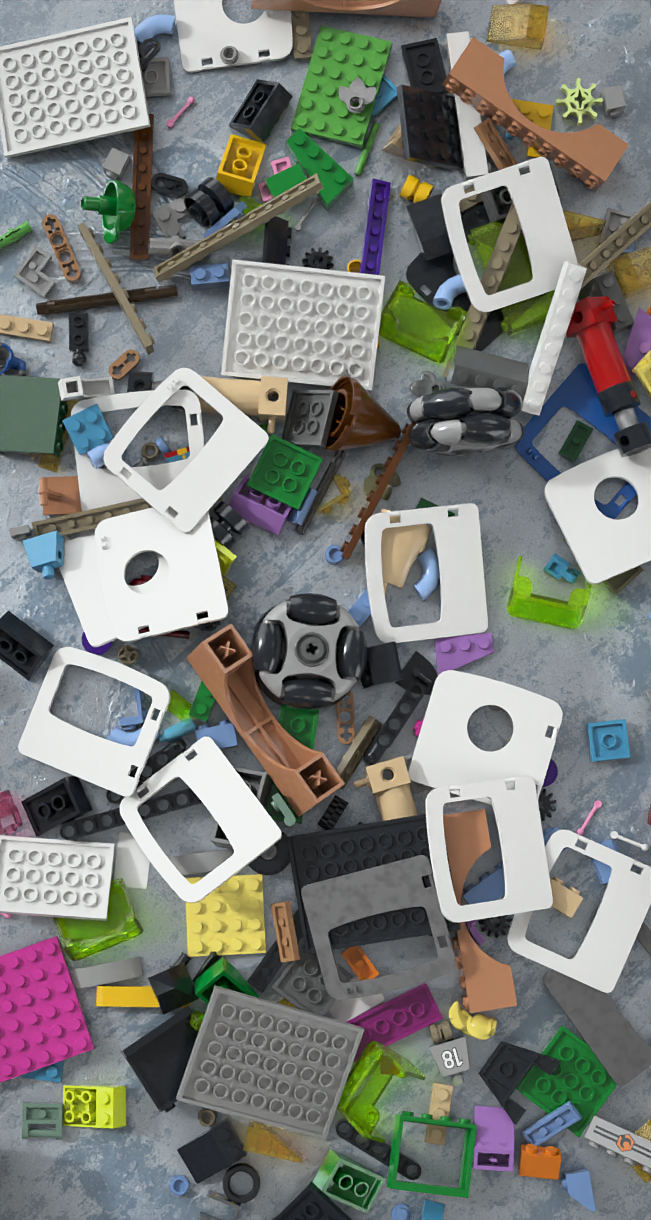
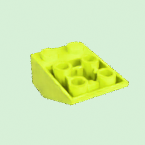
[63,1085,126,1129]

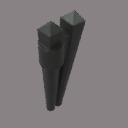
[192,952,222,982]

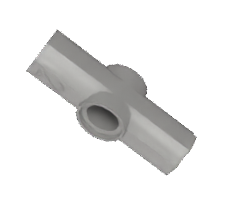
[148,235,200,257]

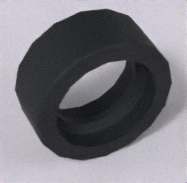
[223,1164,260,1203]

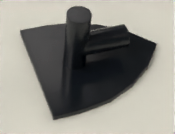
[395,651,438,695]

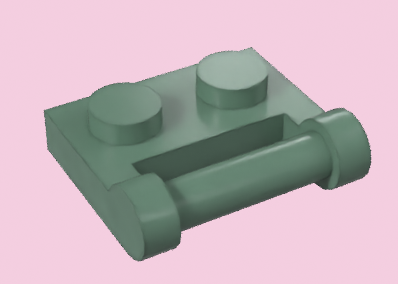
[271,793,296,827]
[22,1103,63,1140]

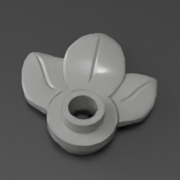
[339,77,376,114]

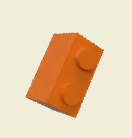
[518,1144,561,1180]

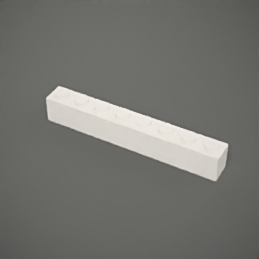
[445,31,491,181]
[521,261,587,416]

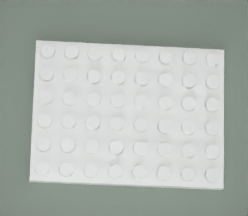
[0,17,151,158]
[221,259,385,390]

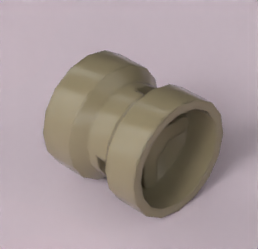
[429,1020,453,1045]

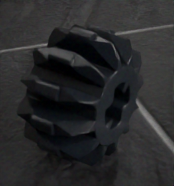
[302,247,334,270]
[538,789,557,821]
[478,915,512,938]

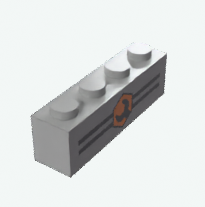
[585,1116,651,1175]

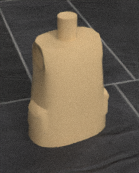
[365,509,432,594]

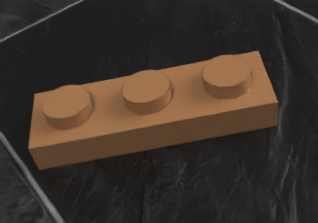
[473,118,517,170]
[271,901,300,962]

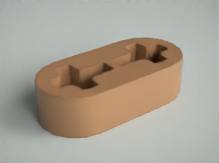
[109,349,140,381]

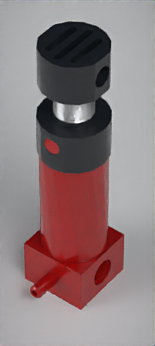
[566,296,651,457]

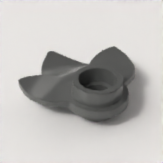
[408,371,446,398]

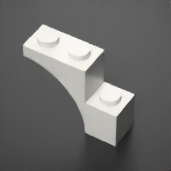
[58,376,115,402]

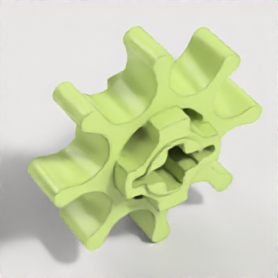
[555,78,603,126]

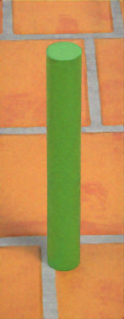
[354,122,380,176]

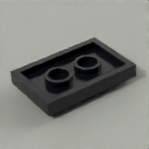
[400,38,449,94]

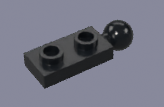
[69,313,89,367]

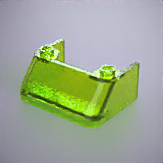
[506,556,592,630]
[337,1041,426,1143]

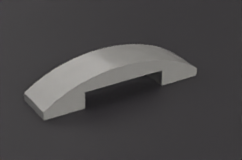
[168,849,234,875]
[69,957,144,989]

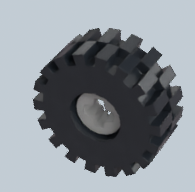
[248,830,290,875]

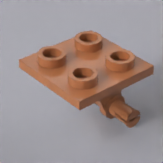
[38,476,82,515]

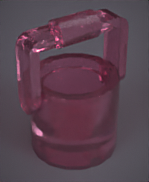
[0,790,23,835]

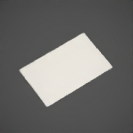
[113,832,150,889]
[329,976,385,1022]

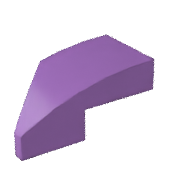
[465,920,486,945]

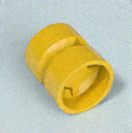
[400,174,434,203]

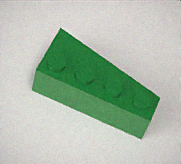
[286,128,353,211]

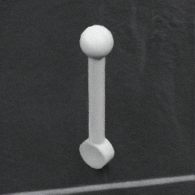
[610,831,649,851]

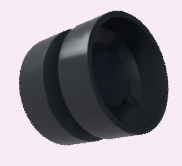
[184,177,234,229]
[210,501,251,550]

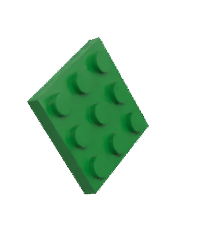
[247,434,323,511]

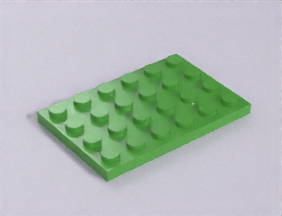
[290,25,393,148]

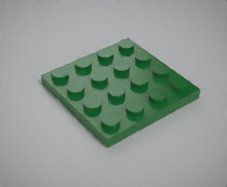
[516,1025,617,1137]

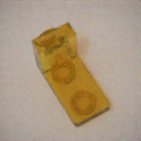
[316,473,351,515]

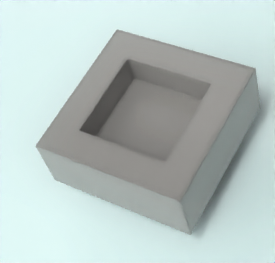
[9,525,32,541]

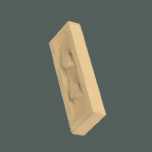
[0,314,54,342]
[424,1082,453,1145]

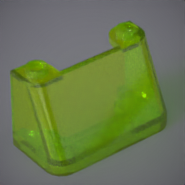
[379,280,468,363]
[53,878,144,961]

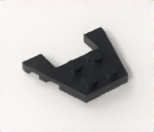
[478,1041,561,1125]

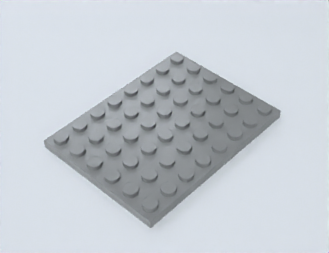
[176,986,364,1140]

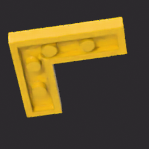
[511,99,554,159]

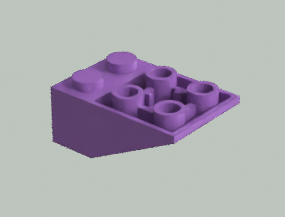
[472,1106,514,1172]

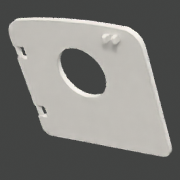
[174,0,293,73]
[544,448,651,585]
[95,507,229,642]
[59,528,169,647]
[408,670,563,805]

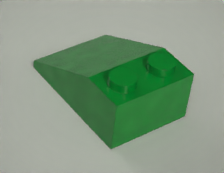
[194,957,260,1005]
[313,1149,386,1214]

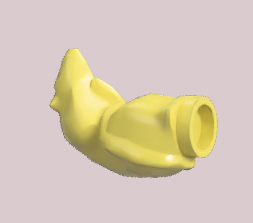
[448,1001,497,1040]

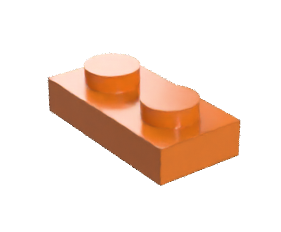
[341,946,379,981]

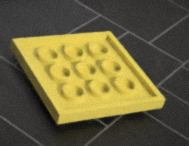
[186,874,266,957]

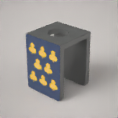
[198,1190,241,1220]

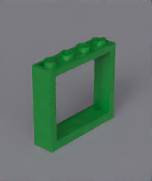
[387,1111,477,1198]

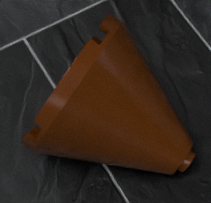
[321,376,401,452]

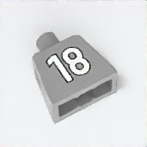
[428,1035,470,1086]

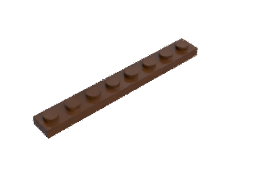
[130,114,154,261]
[340,422,415,560]

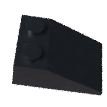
[406,194,453,261]
[21,776,93,837]
[177,1118,248,1184]

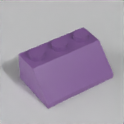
[229,475,293,535]

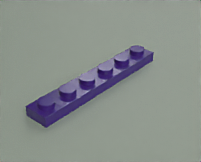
[359,178,391,275]

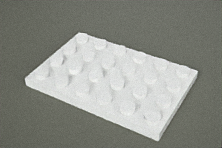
[0,835,115,921]

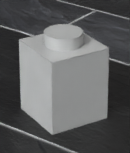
[601,85,626,117]
[103,147,130,180]

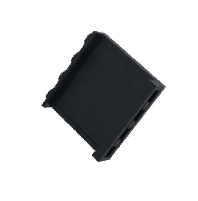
[121,1006,200,1113]

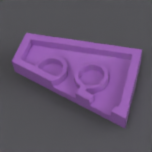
[622,308,651,376]
[434,633,494,675]

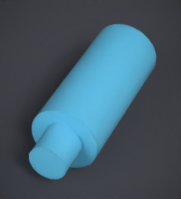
[158,717,197,743]

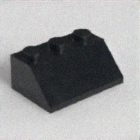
[229,79,293,143]
[262,216,292,265]
[0,611,54,681]

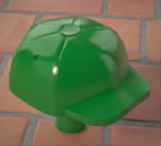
[81,180,136,244]

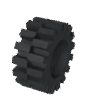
[317,795,348,830]

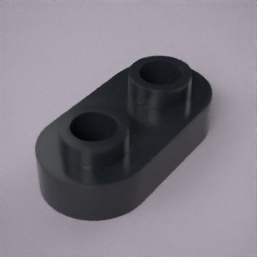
[151,173,188,198]

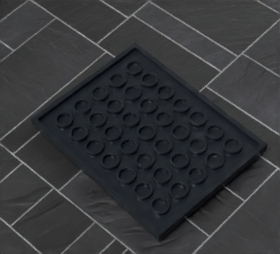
[286,814,461,954]

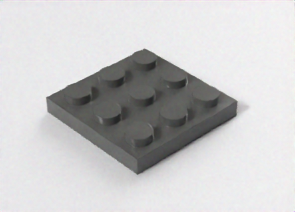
[281,390,339,448]
[271,944,353,1016]

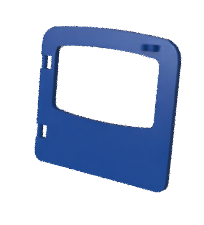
[515,363,651,519]

